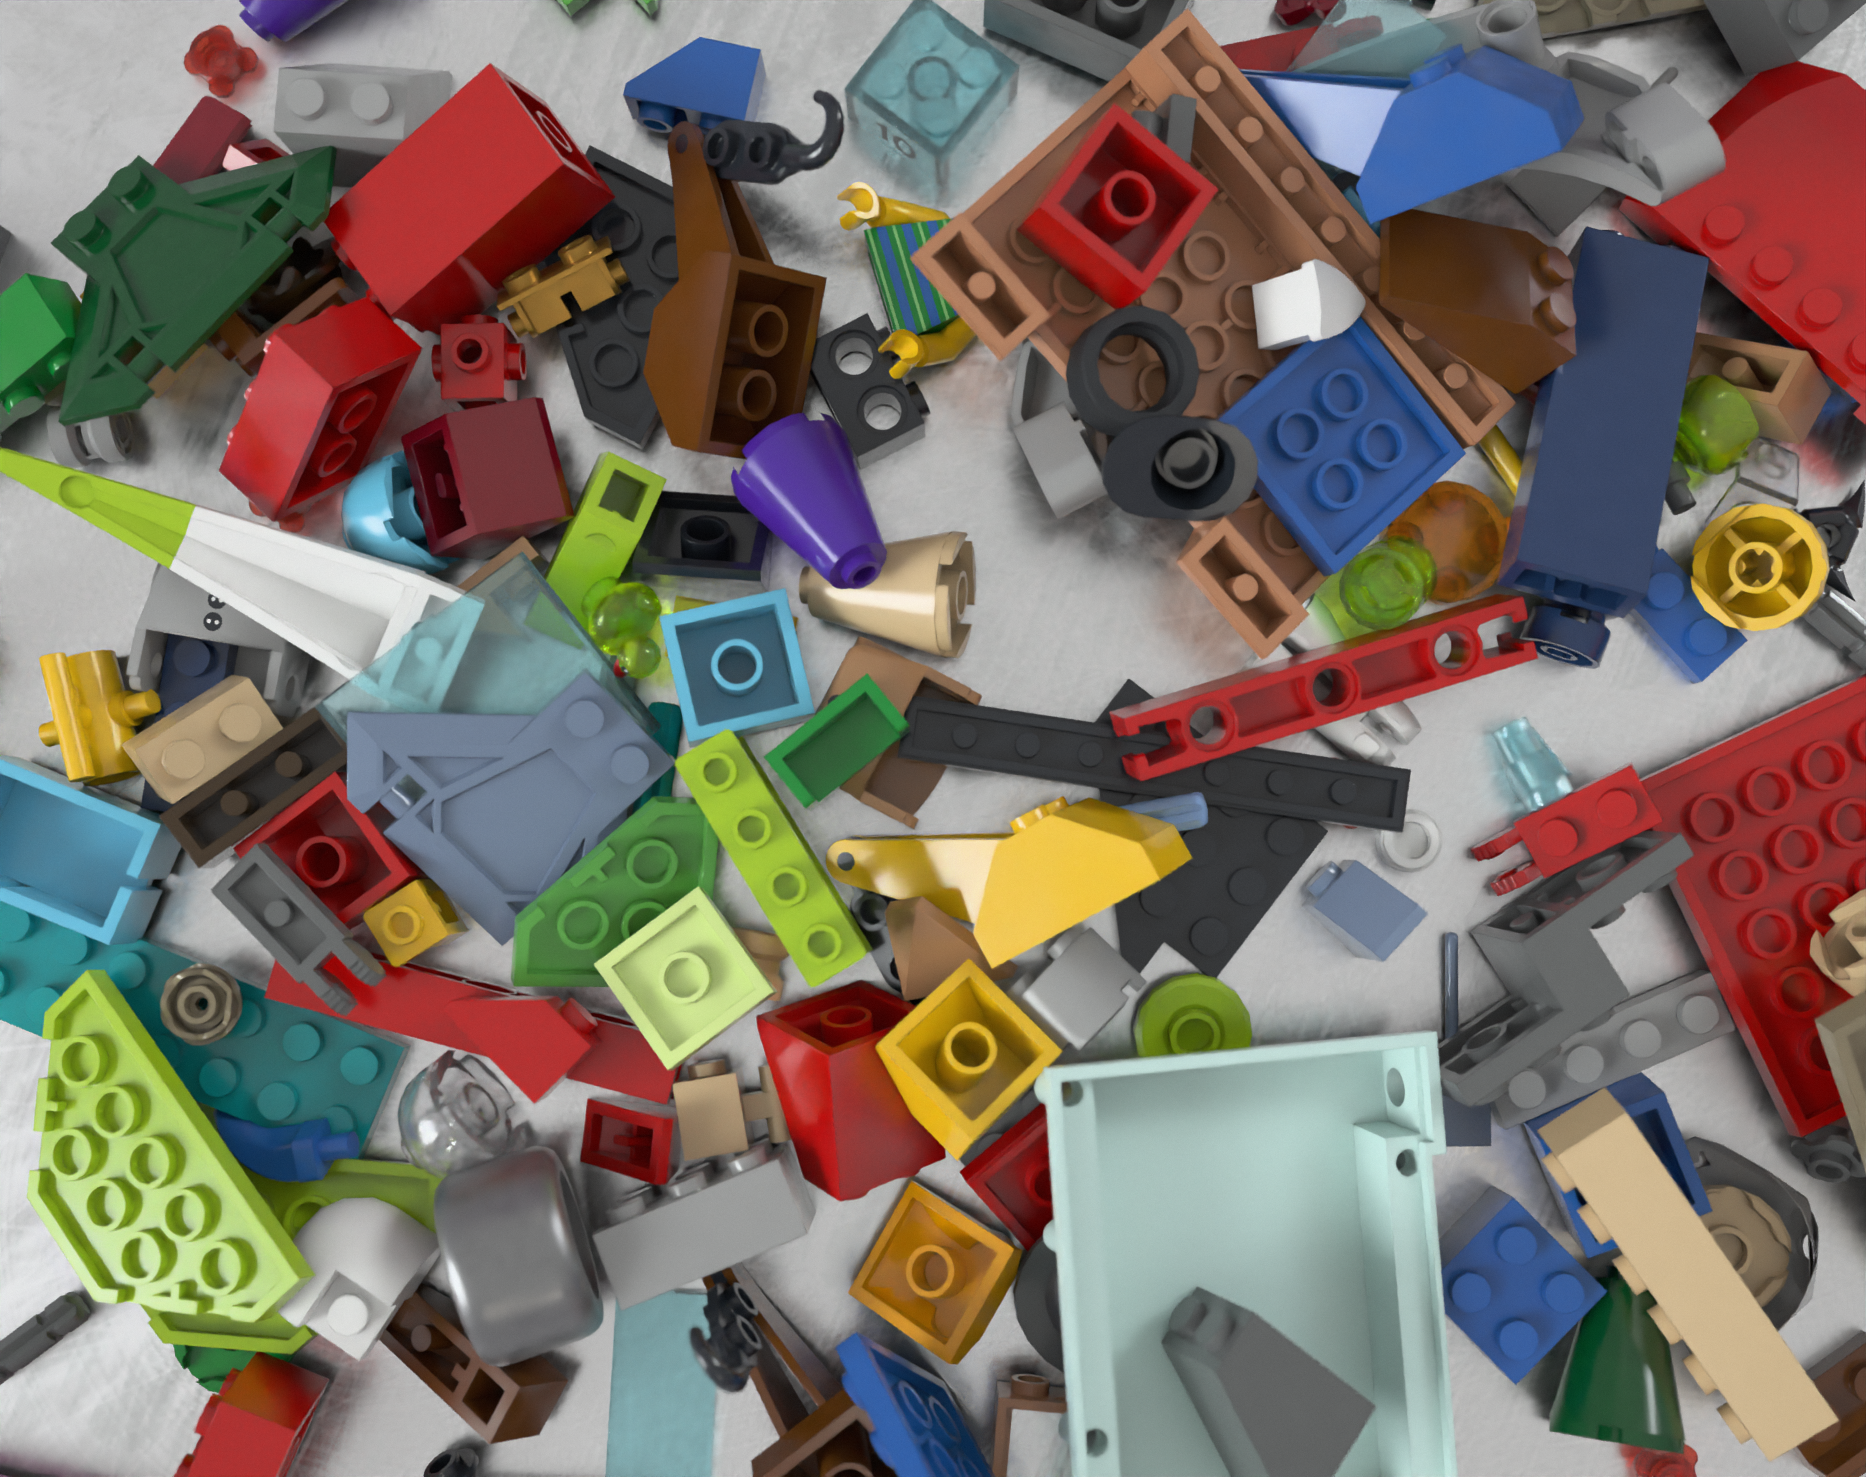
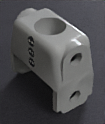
[126,563,309,718]

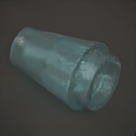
[1492,717,1574,814]

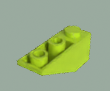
[523,451,667,649]

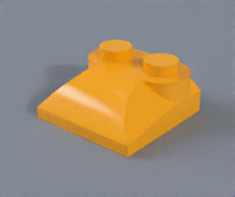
[848,1181,1022,1364]

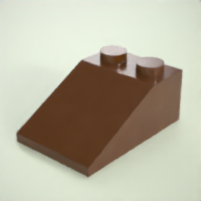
[1379,209,1576,395]

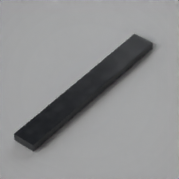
[898,696,1411,833]

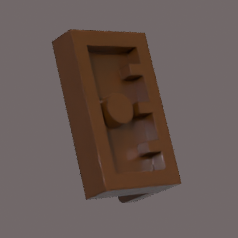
[1793,1331,1866,1477]

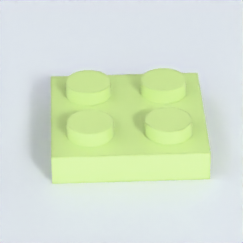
[594,886,777,1070]

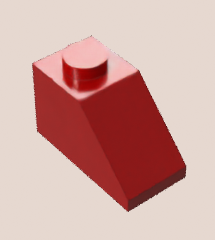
[442,996,602,1104]

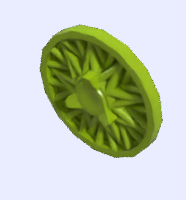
[1133,973,1252,1058]

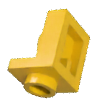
[363,879,469,967]

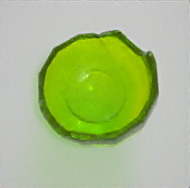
[1672,375,1759,476]

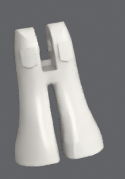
[1237,593,1422,766]

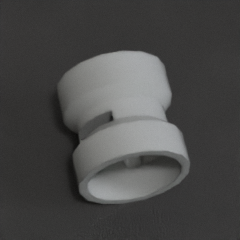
[46,407,135,468]

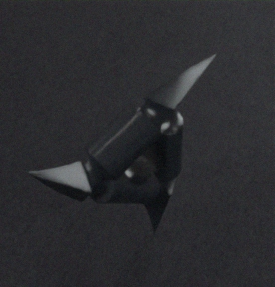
[1793,479,1865,602]

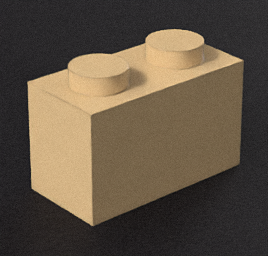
[122,675,283,804]

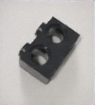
[810,313,930,470]

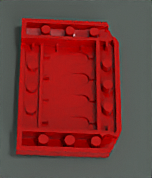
[1619,61,1866,425]

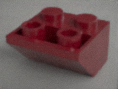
[400,397,575,560]

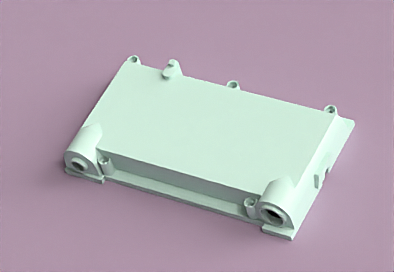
[1034,1030,1458,1477]

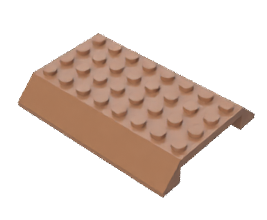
[910,8,1516,659]

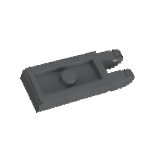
[211,843,386,1016]

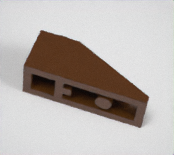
[379,1283,569,1444]

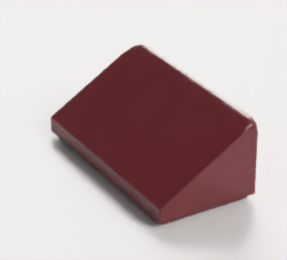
[153,96,253,184]

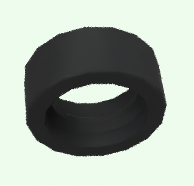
[1066,305,1200,437]

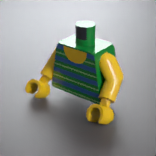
[837,182,976,379]

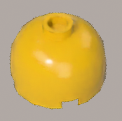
[1690,503,1830,631]

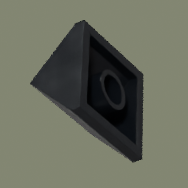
[632,491,773,594]

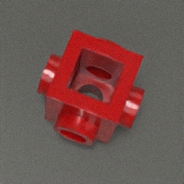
[431,314,527,412]

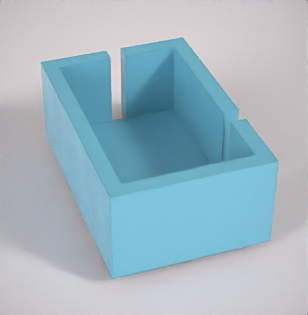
[0,755,181,945]

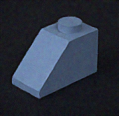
[1301,860,1428,962]

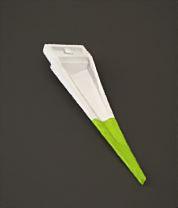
[0,447,486,712]

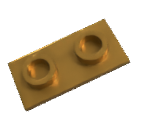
[497,235,630,338]

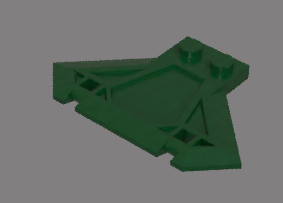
[51,146,337,426]

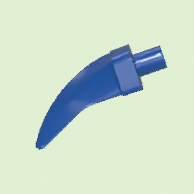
[213,1109,359,1183]

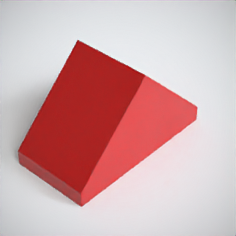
[580,1098,681,1185]

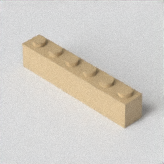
[1537,1087,1839,1462]

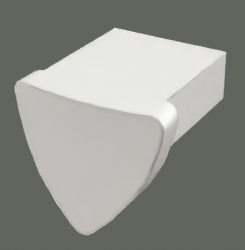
[1252,259,1366,350]

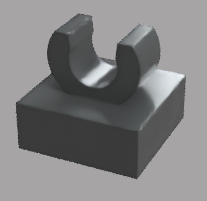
[1132,93,1197,164]

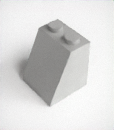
[273,63,452,187]

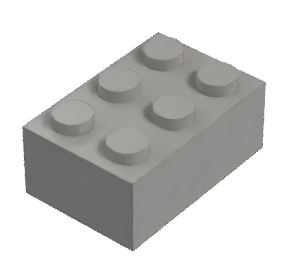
[592,1138,816,1311]

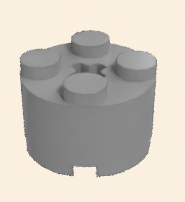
[1006,925,1147,1066]

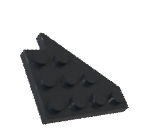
[536,145,679,450]
[1095,679,1328,978]

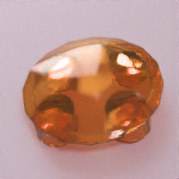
[1382,480,1507,606]

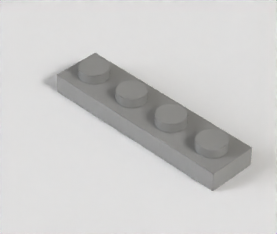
[1489,969,1736,1130]

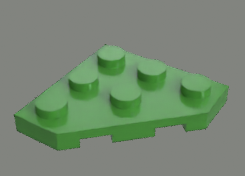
[511,796,718,987]

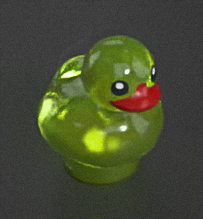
[581,576,662,679]

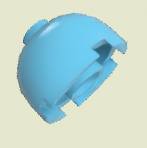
[341,450,459,575]

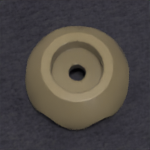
[160,963,243,1045]

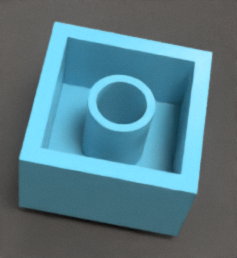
[659,588,815,748]

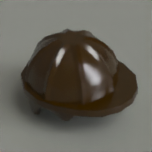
[245,236,344,325]

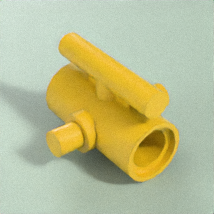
[39,650,161,786]

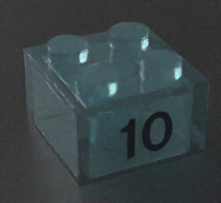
[844,0,1020,189]

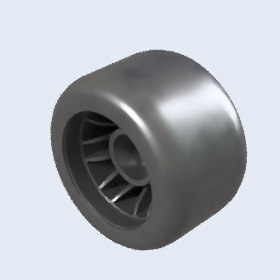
[434,1146,604,1366]

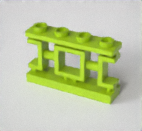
[675,729,873,988]

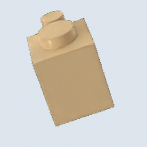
[672,1059,792,1161]

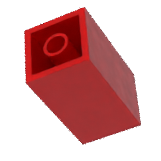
[323,63,615,336]

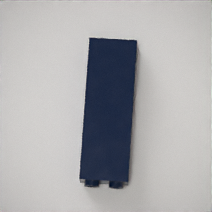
[1497,226,1709,618]

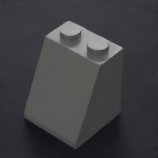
[1161,1286,1377,1477]

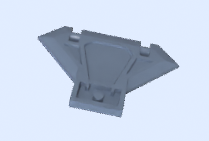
[347,668,675,946]

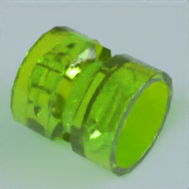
[1339,535,1437,630]

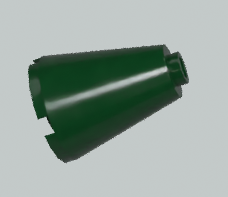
[1549,1266,1686,1454]

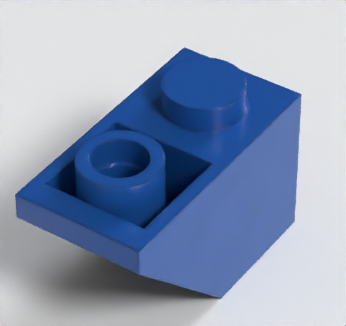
[623,37,766,133]

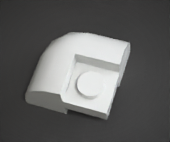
[277,1197,441,1361]

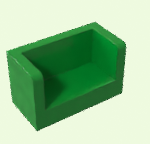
[764,673,911,812]

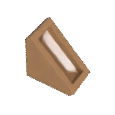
[884,896,1018,1001]

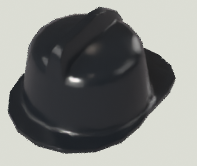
[1102,415,1258,521]

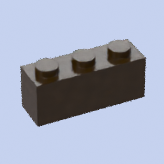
[159,701,347,868]

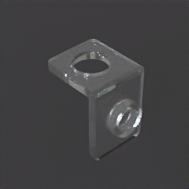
[1704,432,1800,530]

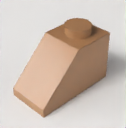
[1684,332,1832,445]

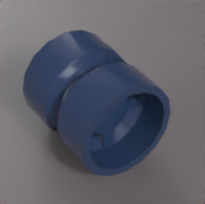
[1520,596,1618,669]

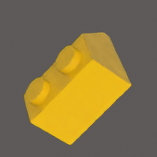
[875,958,1063,1161]

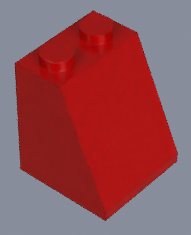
[756,980,946,1202]

